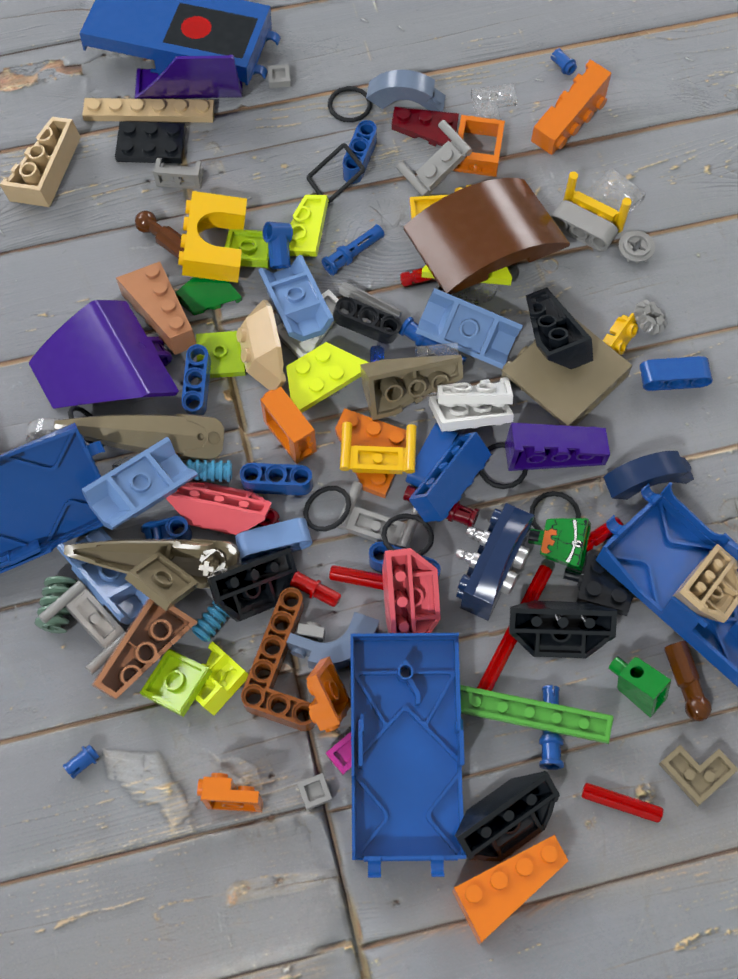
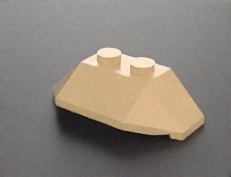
[237,300,286,391]
[673,544,738,623]

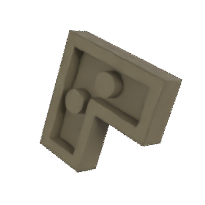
[659,745,738,807]

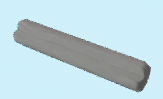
[339,282,402,320]

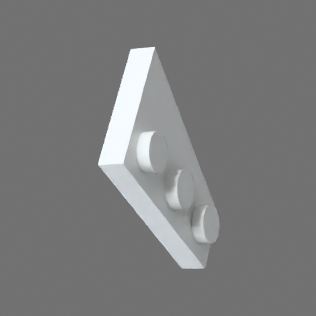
[277,289,344,359]
[437,377,513,407]

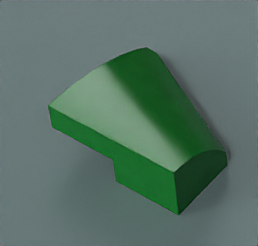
[176,277,242,316]

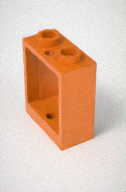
[453,115,505,177]
[260,386,317,464]

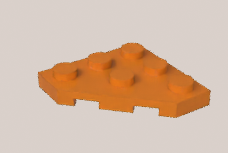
[335,408,407,498]

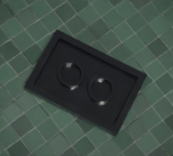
[115,121,186,164]

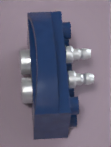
[455,503,535,621]

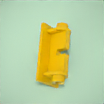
[602,313,638,355]

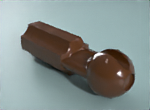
[135,211,184,259]
[664,641,712,722]

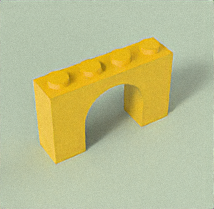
[178,191,247,283]

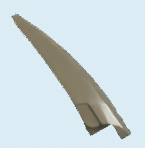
[54,414,224,462]
[64,538,240,589]

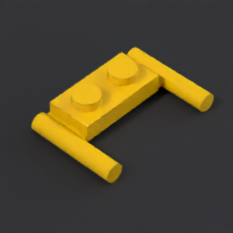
[563,171,632,233]
[340,422,417,474]

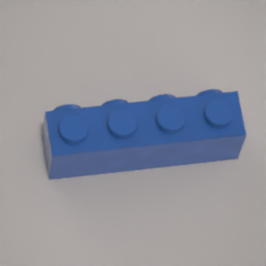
[409,432,492,522]

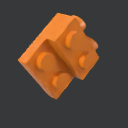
[306,656,351,732]
[197,773,263,813]

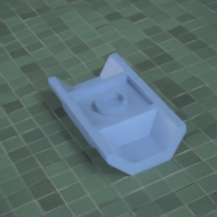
[258,255,334,342]
[415,288,523,369]
[82,437,198,530]
[57,527,149,625]

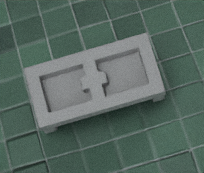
[153,158,204,189]

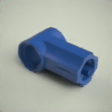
[263,222,293,269]

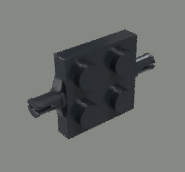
[563,554,638,616]

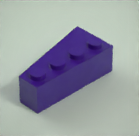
[505,422,610,471]

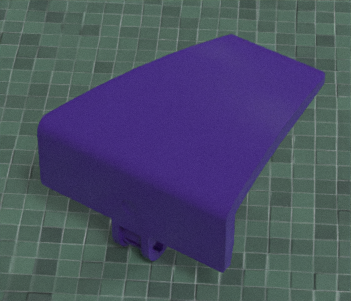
[135,55,243,99]
[29,300,179,409]

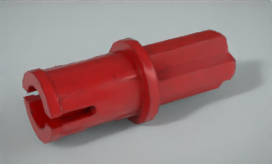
[290,571,341,607]

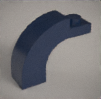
[603,451,694,500]

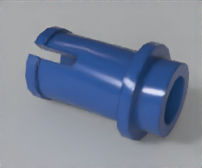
[551,48,577,75]
[63,744,100,779]

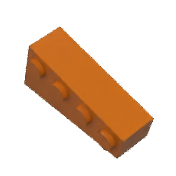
[531,59,611,155]
[452,835,568,944]

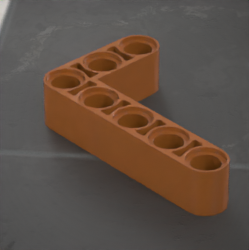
[241,587,316,731]

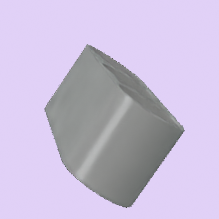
[551,200,618,252]

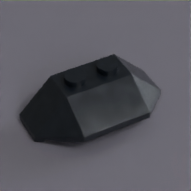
[207,548,297,622]
[509,601,617,658]
[455,771,560,862]

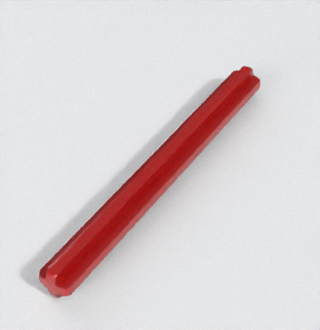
[477,565,552,691]

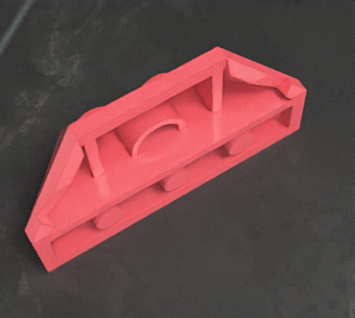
[166,482,272,535]
[382,548,441,633]

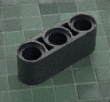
[332,297,401,344]

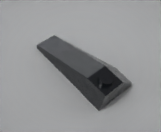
[526,287,593,370]

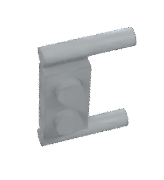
[396,120,473,196]
[337,481,420,549]
[38,581,126,675]

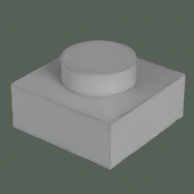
[267,64,291,88]
[297,622,326,643]
[297,773,332,811]

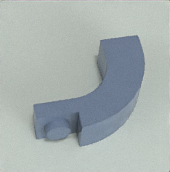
[366,70,446,112]
[287,612,379,670]

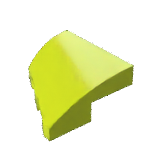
[195,641,249,716]

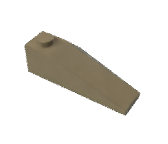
[360,354,463,420]

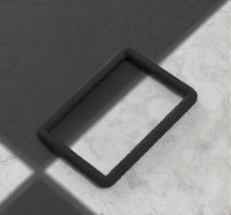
[306,143,365,204]

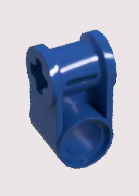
[141,516,192,540]

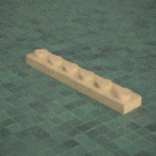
[82,98,215,123]

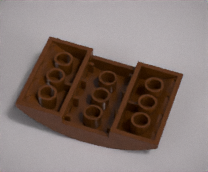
[403,178,570,295]

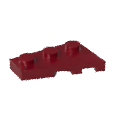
[391,107,459,147]

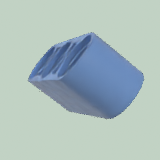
[235,518,313,562]

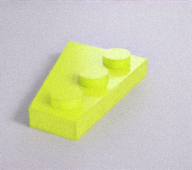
[289,195,329,257]

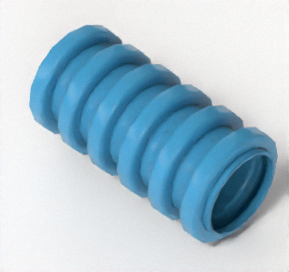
[186,459,232,483]
[191,601,230,642]

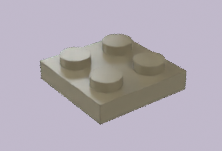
[125,551,198,611]

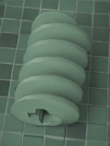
[35,576,77,633]

